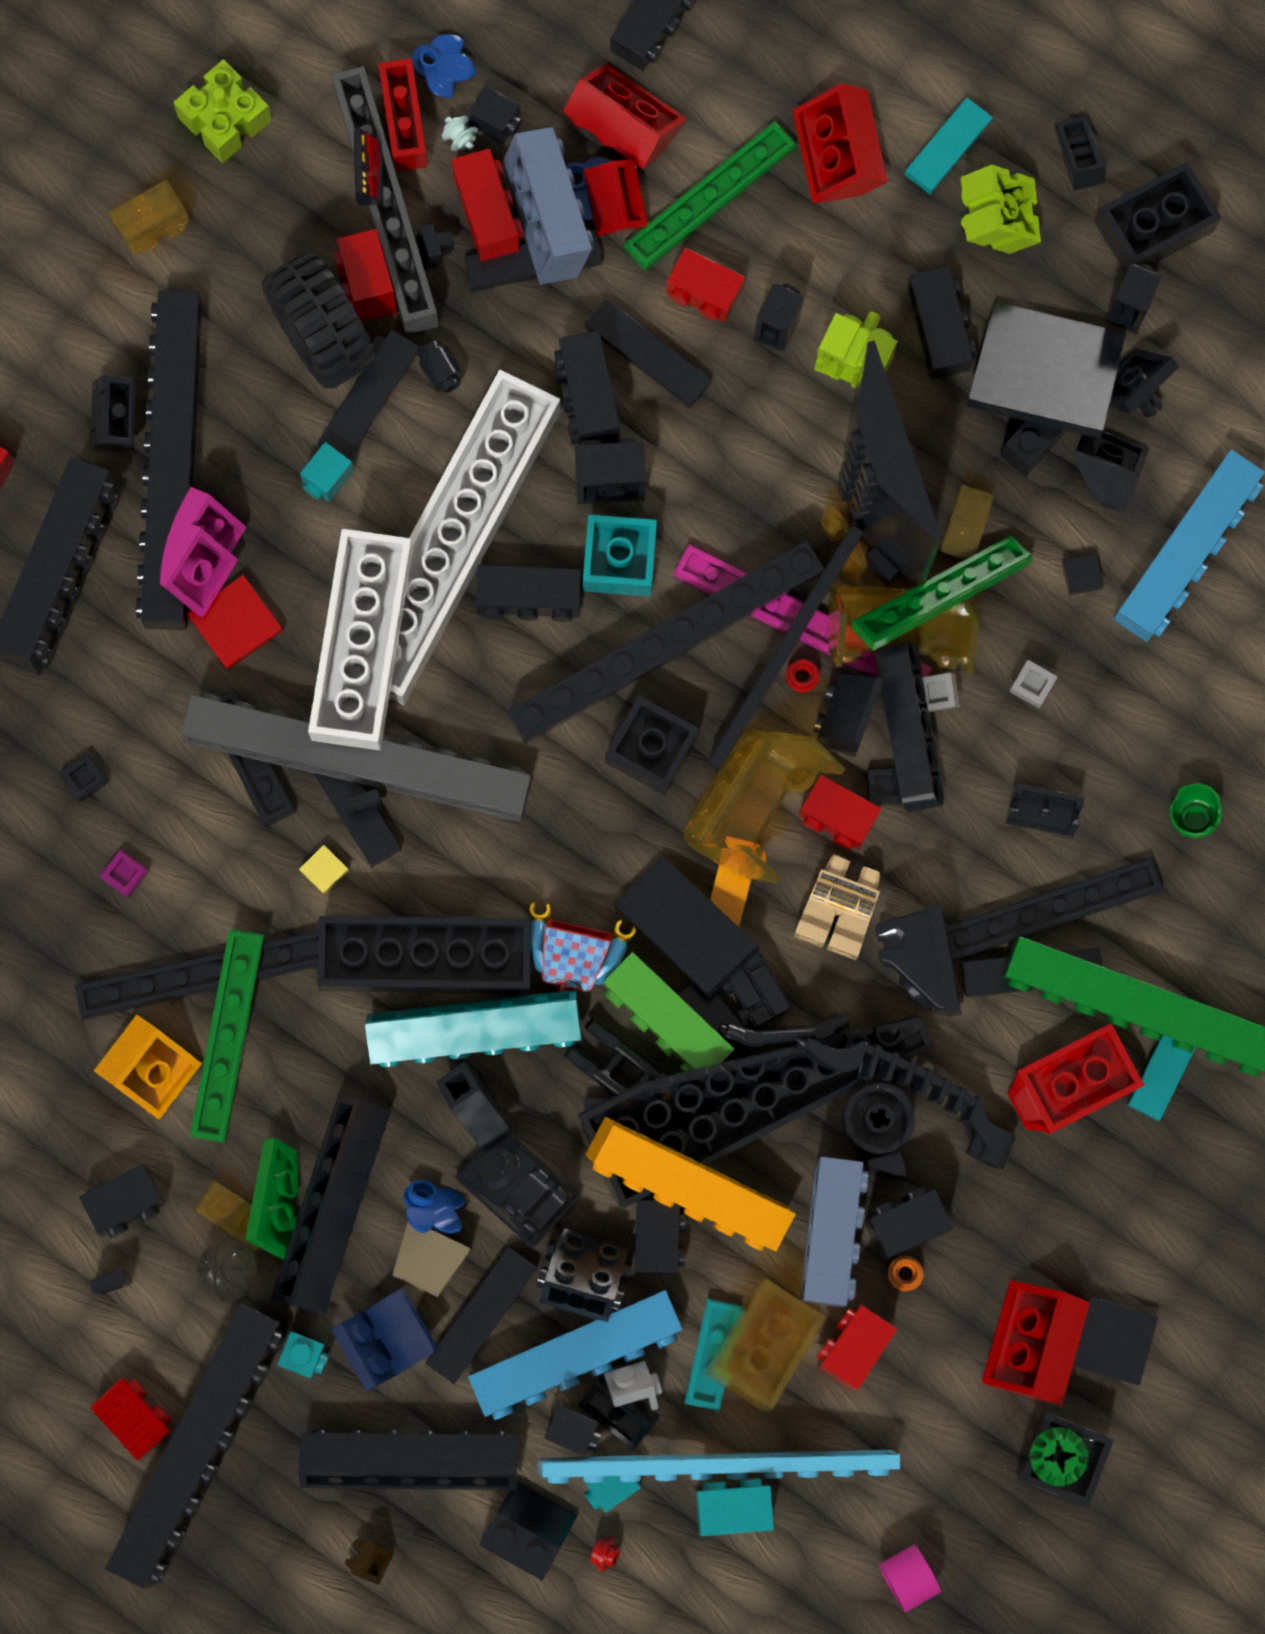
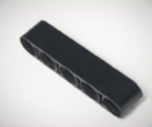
[876,640,944,813]

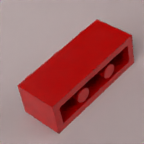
[378,58,428,172]
[451,149,523,262]

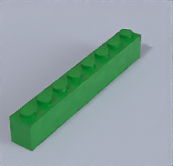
[1001,937,1265,1078]

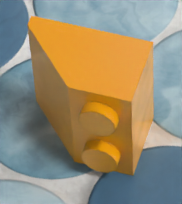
[94,1015,202,1120]

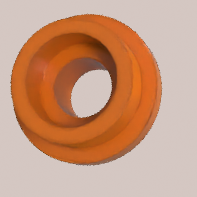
[888,1256,924,1292]

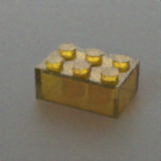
[704,1279,826,1412]

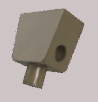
[393,1222,471,1309]

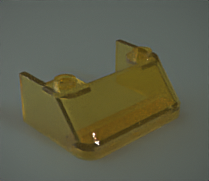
[829,585,980,675]
[683,730,845,884]

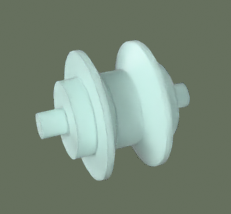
[441,116,478,151]

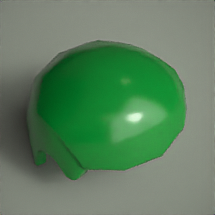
[1169,783,1223,840]

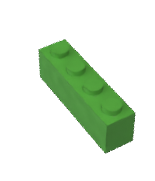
[603,952,735,1072]

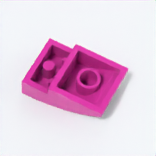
[160,487,247,618]

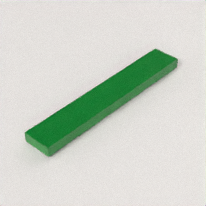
[623,121,797,272]
[851,535,1033,651]
[190,929,265,1143]

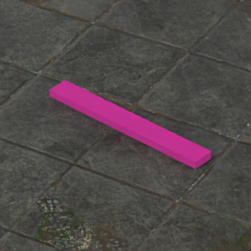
[673,544,932,678]

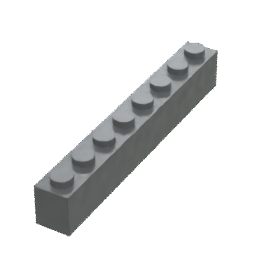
[332,66,438,335]

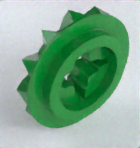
[1030,1427,1089,1486]

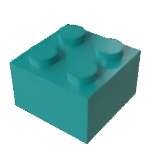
[583,515,657,597]
[695,1479,774,1536]

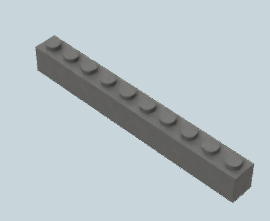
[181,693,531,822]

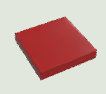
[187,575,283,671]

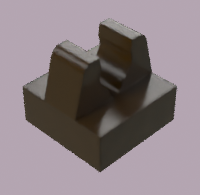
[345,1539,394,1585]

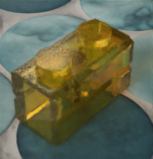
[108,179,190,255]

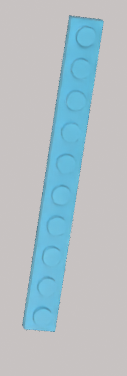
[538,1450,900,1484]

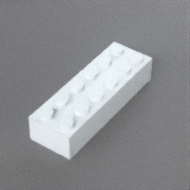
[308,529,413,751]

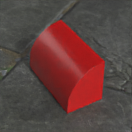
[583,159,648,236]

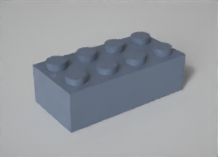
[502,127,594,285]
[799,1157,868,1309]

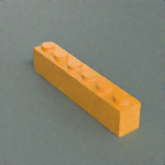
[585,1117,796,1251]

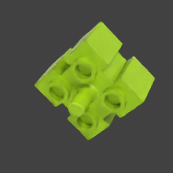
[173,59,272,164]
[961,165,1041,254]
[814,312,898,388]

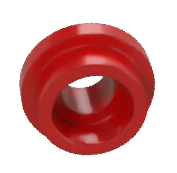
[785,658,820,693]
[591,1536,621,1572]

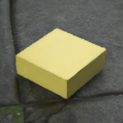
[299,845,349,895]

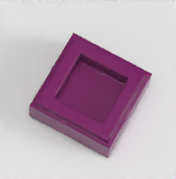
[99,849,149,898]

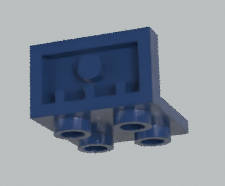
[331,1288,438,1392]

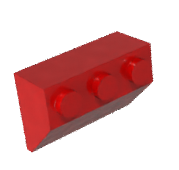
[563,63,687,169]
[792,83,888,204]
[982,1280,1090,1406]

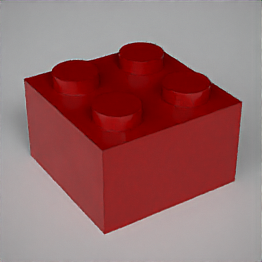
[333,229,397,323]
[816,1305,897,1391]

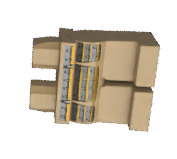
[793,855,880,961]

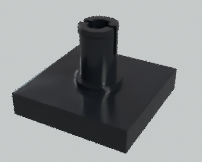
[1109,348,1179,418]

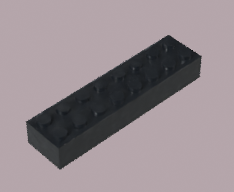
[105,1303,287,1589]

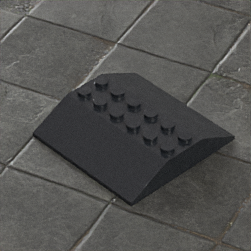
[837,340,942,589]

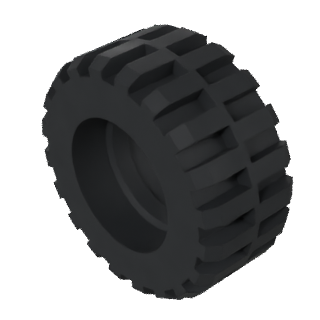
[261,253,376,389]

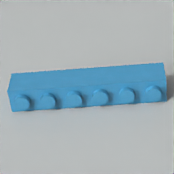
[1113,450,1265,642]
[468,1290,683,1420]

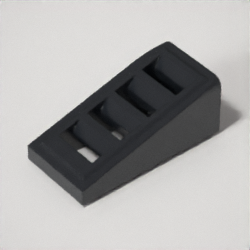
[1054,115,1106,190]

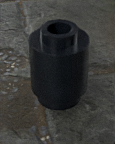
[418,340,464,393]

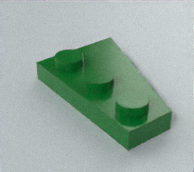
[245,1138,299,1260]

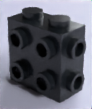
[536,1228,632,1322]

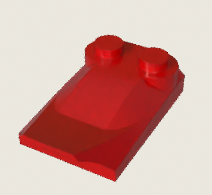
[1007,1023,1145,1134]

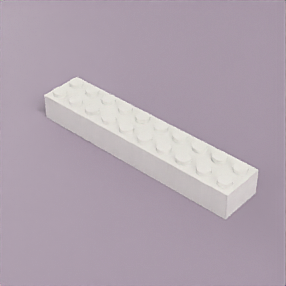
[389,369,561,706]

